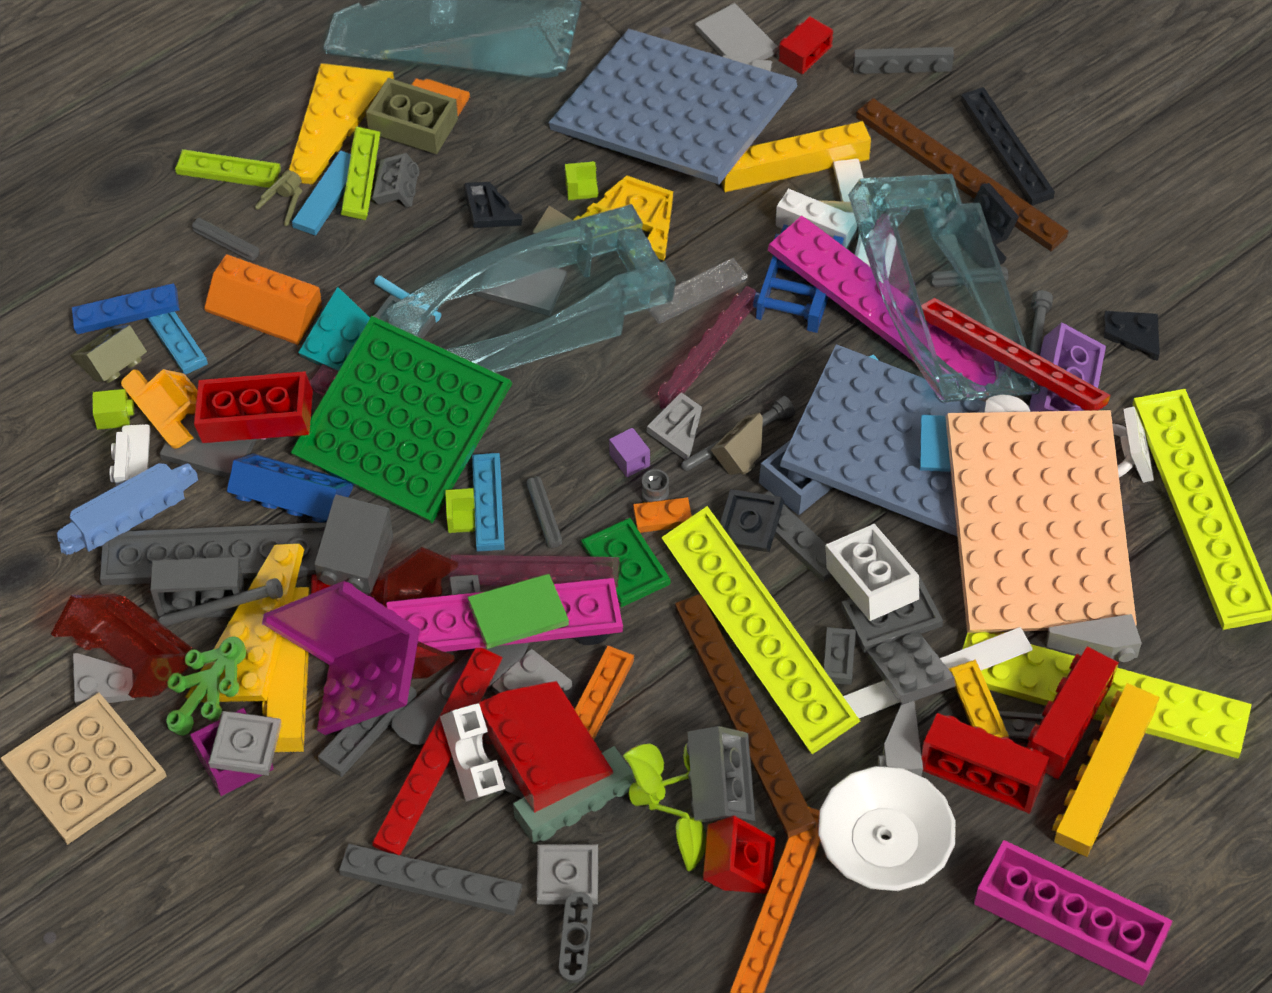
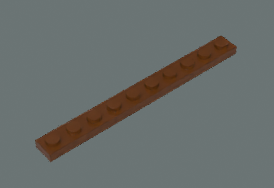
[856,98,1068,251]
[675,594,816,838]

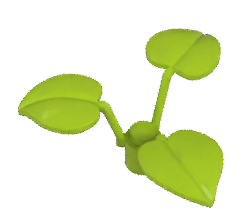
[623,744,707,871]

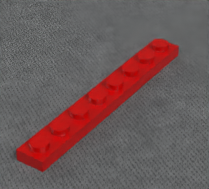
[917,298,1110,411]
[372,647,503,856]

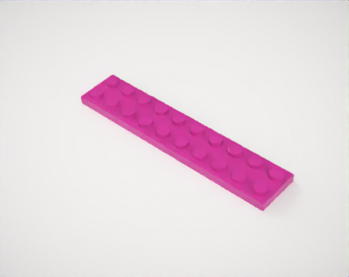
[768,215,1007,400]

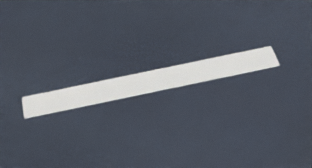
[843,627,1033,718]

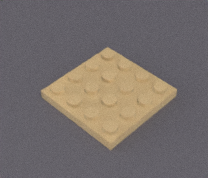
[1,693,167,845]

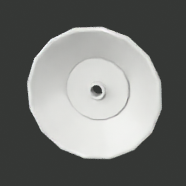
[818,766,955,891]

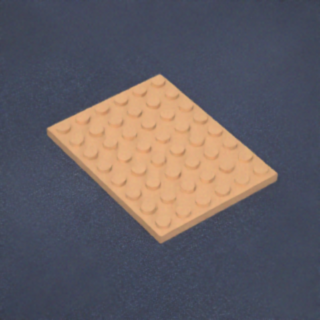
[945,410,1137,633]

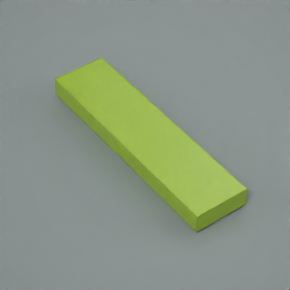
[341,127,380,220]
[175,150,281,188]

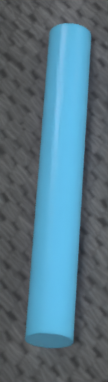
[375,276,441,322]

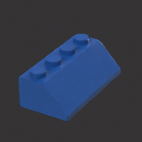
[227,453,354,523]

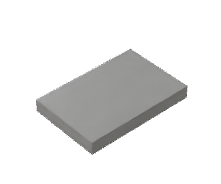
[695,3,778,60]

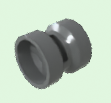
[642,469,669,503]

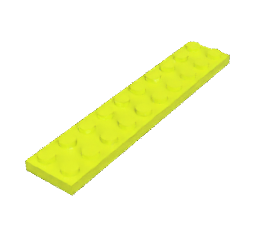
[1132,389,1272,630]
[661,506,860,754]
[962,632,1252,759]

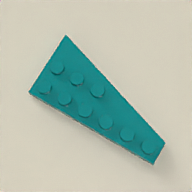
[298,287,370,373]

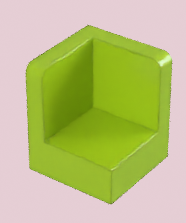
[565,162,598,200]
[446,488,476,533]

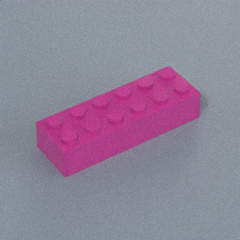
[974,840,1173,986]

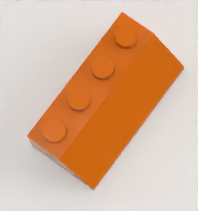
[204,254,322,345]

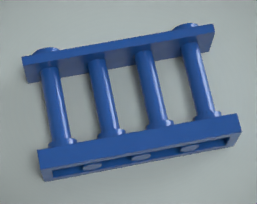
[753,224,844,333]

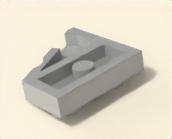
[646,392,702,460]
[492,649,572,695]
[73,653,135,707]

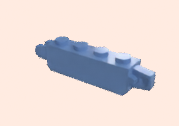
[57,463,198,555]

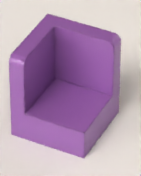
[609,428,650,477]

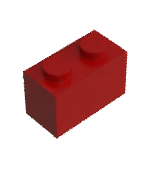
[778,16,833,75]

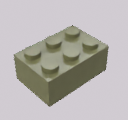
[366,78,458,154]

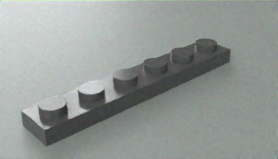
[339,844,522,916]

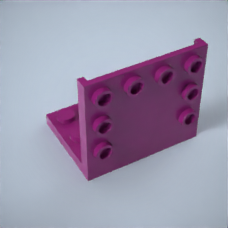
[262,581,420,735]

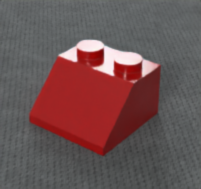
[703,815,775,894]

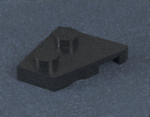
[464,182,523,228]
[1103,311,1160,361]

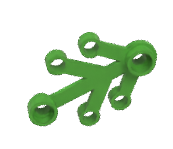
[167,636,246,736]

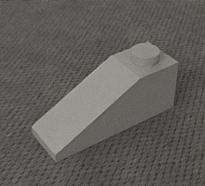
[1045,614,1142,662]
[878,701,923,776]

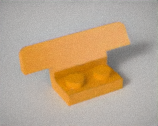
[121,369,198,449]

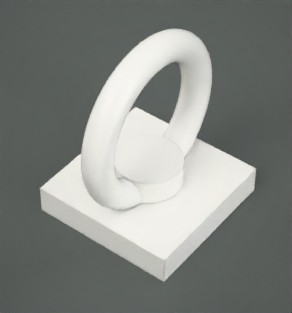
[1112,407,1154,483]

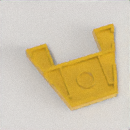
[573,176,673,260]

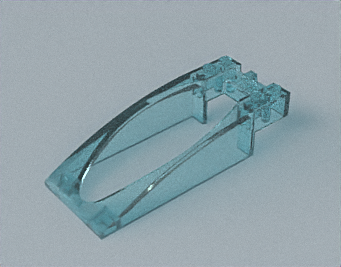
[848,174,1041,403]
[386,204,676,373]

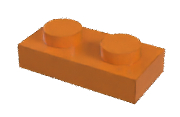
[633,497,692,533]

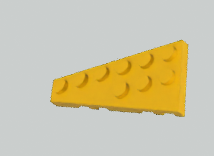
[289,64,394,185]
[186,544,304,702]

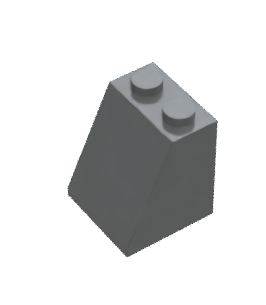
[314,495,394,594]

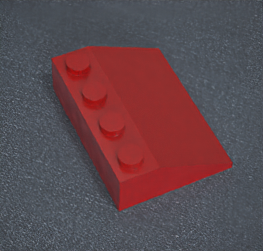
[479,681,613,813]

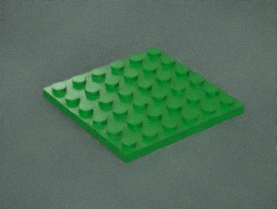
[291,316,512,523]

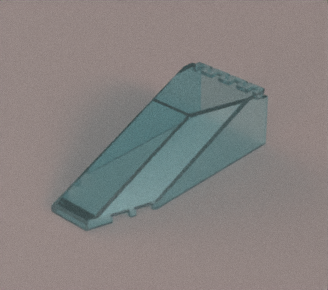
[323,0,582,78]

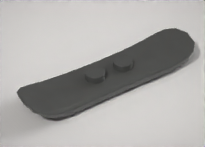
[392,643,528,746]

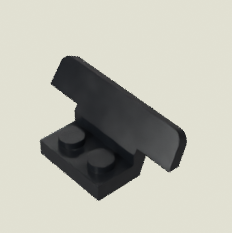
[934,183,1019,268]

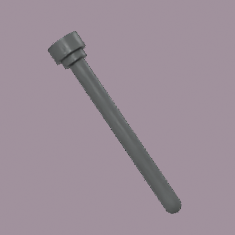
[1023,290,1053,401]
[681,396,795,471]

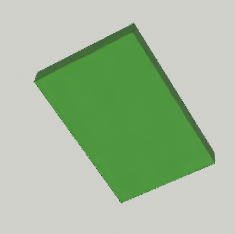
[468,574,569,649]

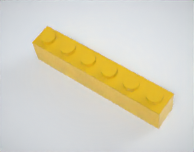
[721,121,871,192]
[262,587,310,752]
[1052,683,1160,857]

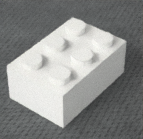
[826,524,919,621]

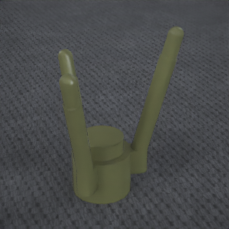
[255,170,303,226]

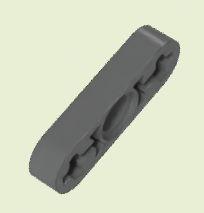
[559,892,593,983]

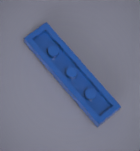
[72,283,179,335]

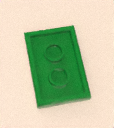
[581,518,671,607]

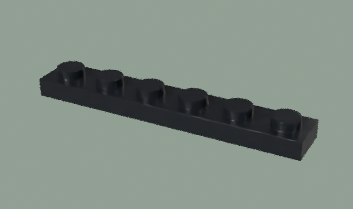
[961,87,1055,206]

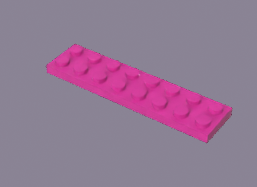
[387,578,623,655]

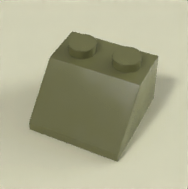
[71,325,147,383]

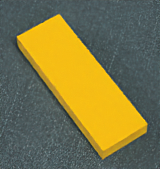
[949,659,1009,738]

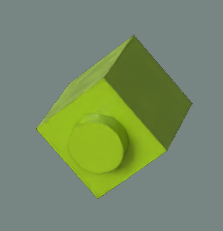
[93,389,134,430]

